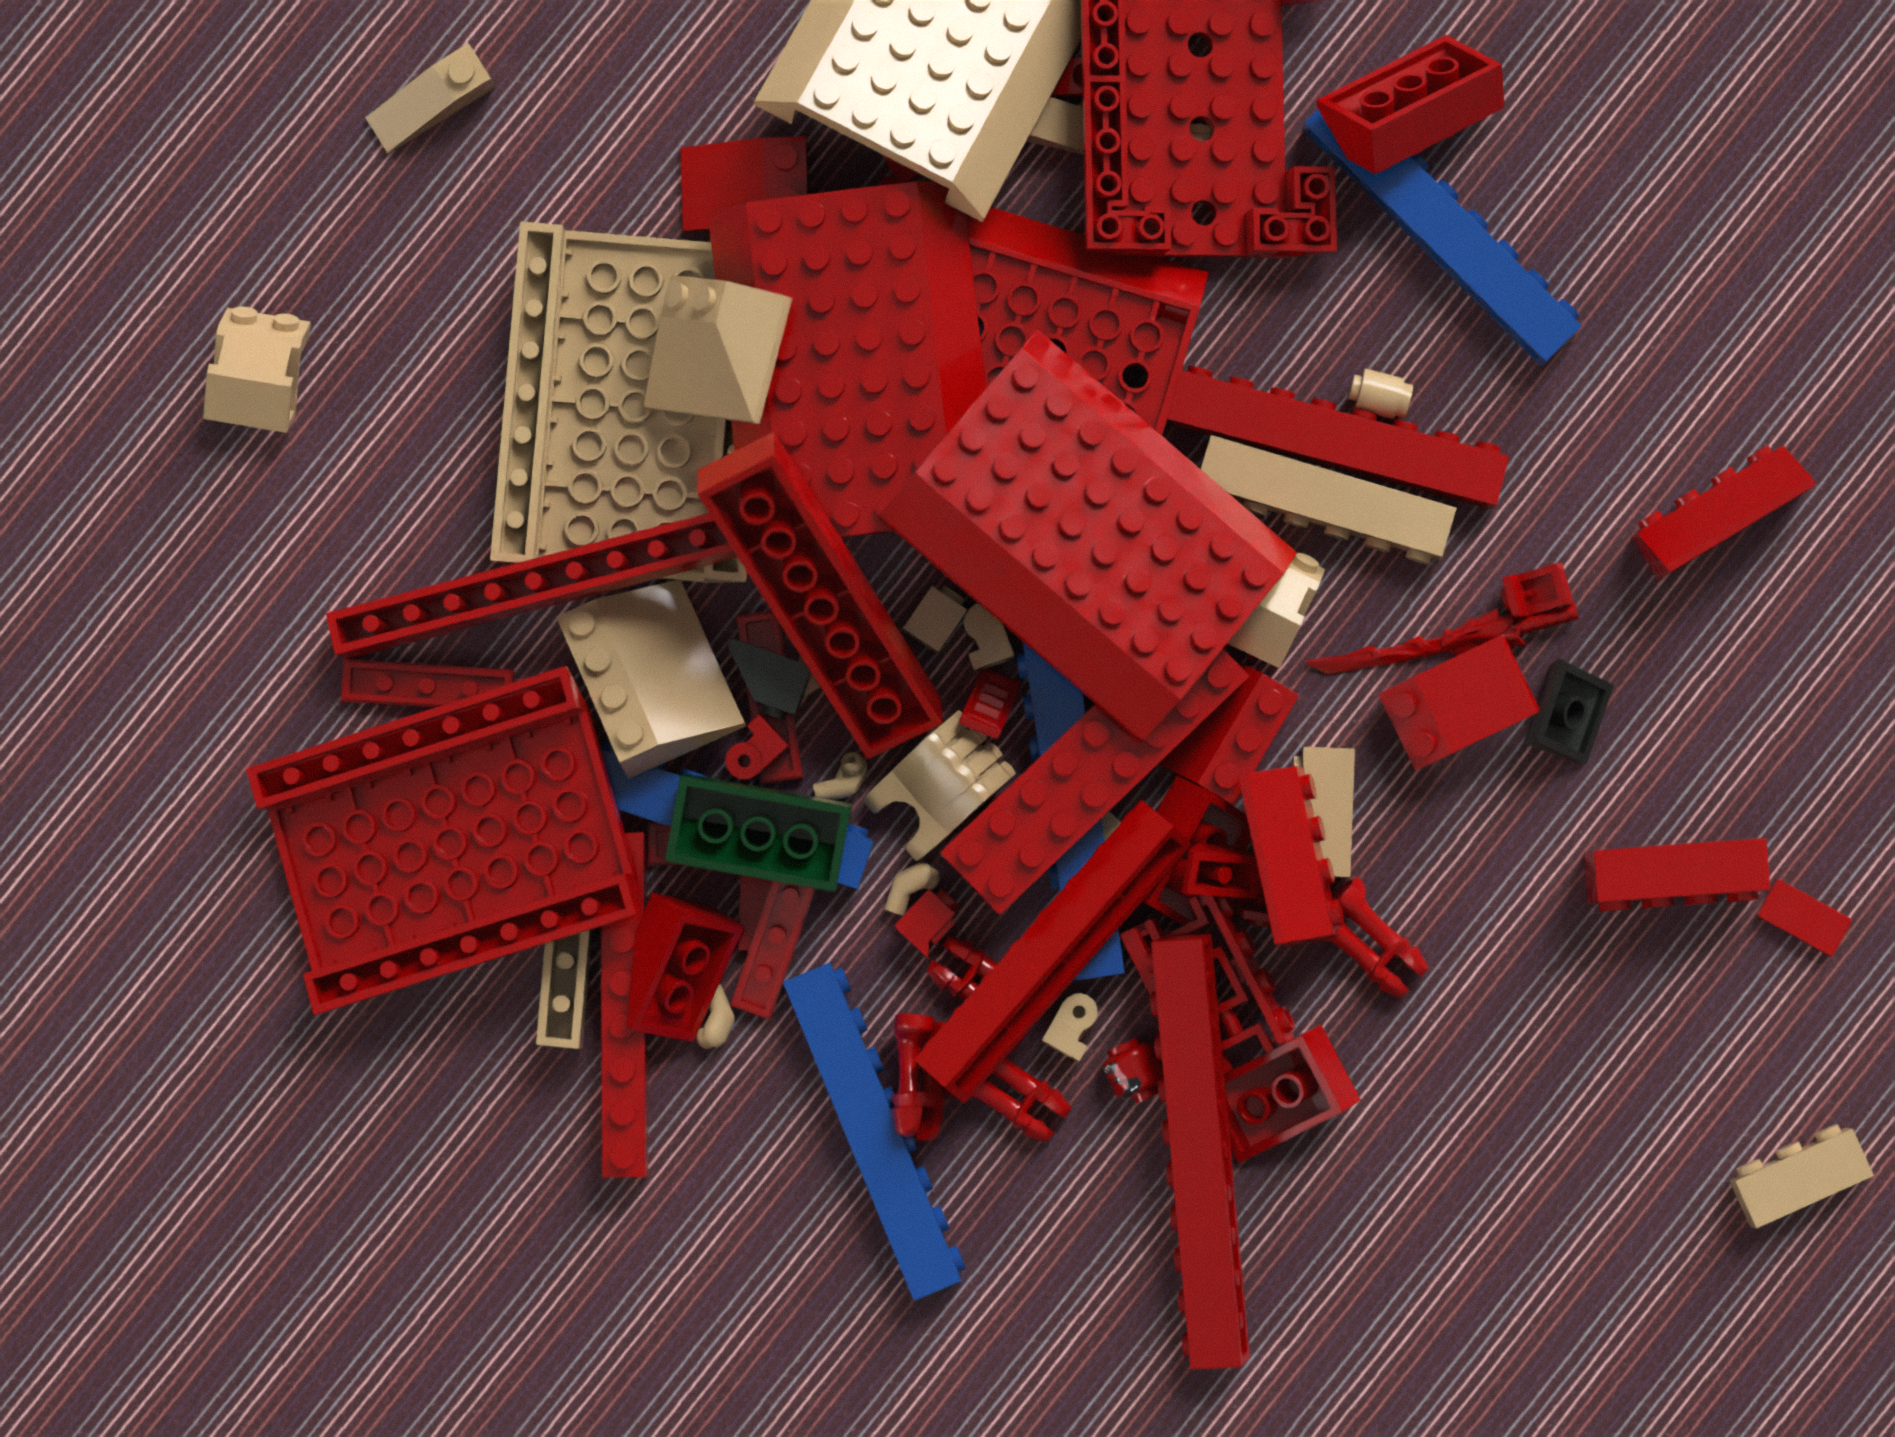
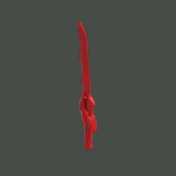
[1305,603,1579,675]

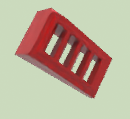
[959,668,1021,739]

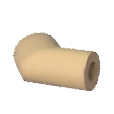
[813,752,867,800]
[884,863,940,916]
[696,984,735,1049]

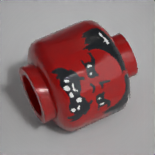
[1102,1037,1163,1104]

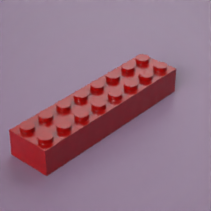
[697,432,943,760]
[939,649,1250,915]

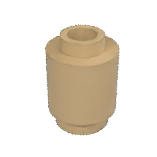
[1348,368,1413,419]

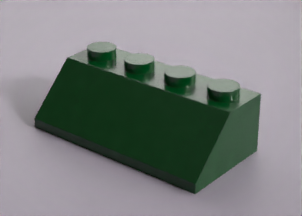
[665,773,853,892]

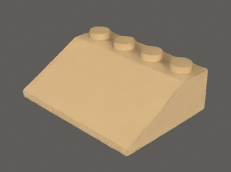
[556,580,746,779]

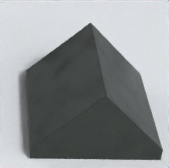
[1523,659,1614,765]

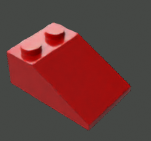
[680,136,809,233]
[1378,634,1540,771]
[626,892,744,1042]
[1224,1024,1361,1163]

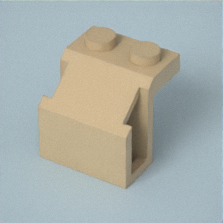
[203,307,311,433]
[1227,553,1325,668]

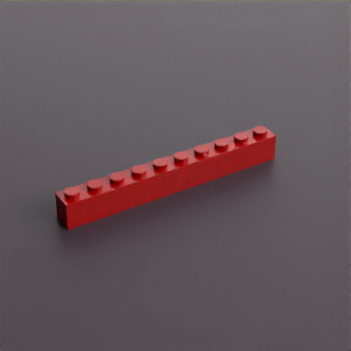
[326,513,738,659]
[1147,934,1250,1370]

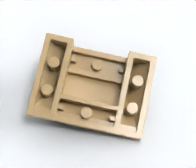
[644,275,792,424]

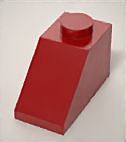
[1182,843,1260,899]

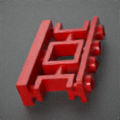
[1119,895,1295,1074]

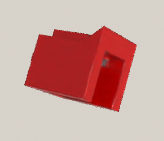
[894,889,960,959]

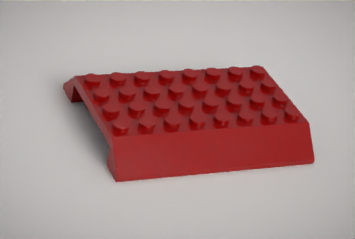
[708,181,986,538]
[877,329,1297,742]
[246,666,638,1015]

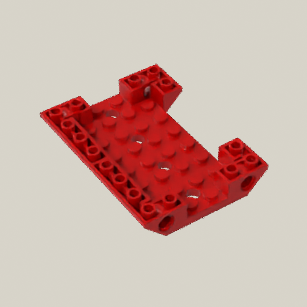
[1081,0,1337,258]
[881,175,1209,436]

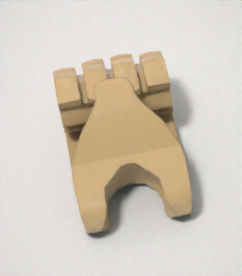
[863,710,1016,861]

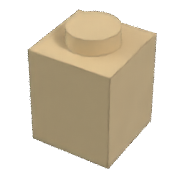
[903,585,967,655]

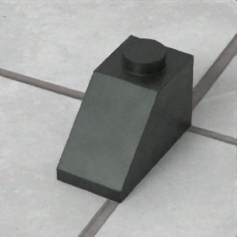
[728,638,812,721]

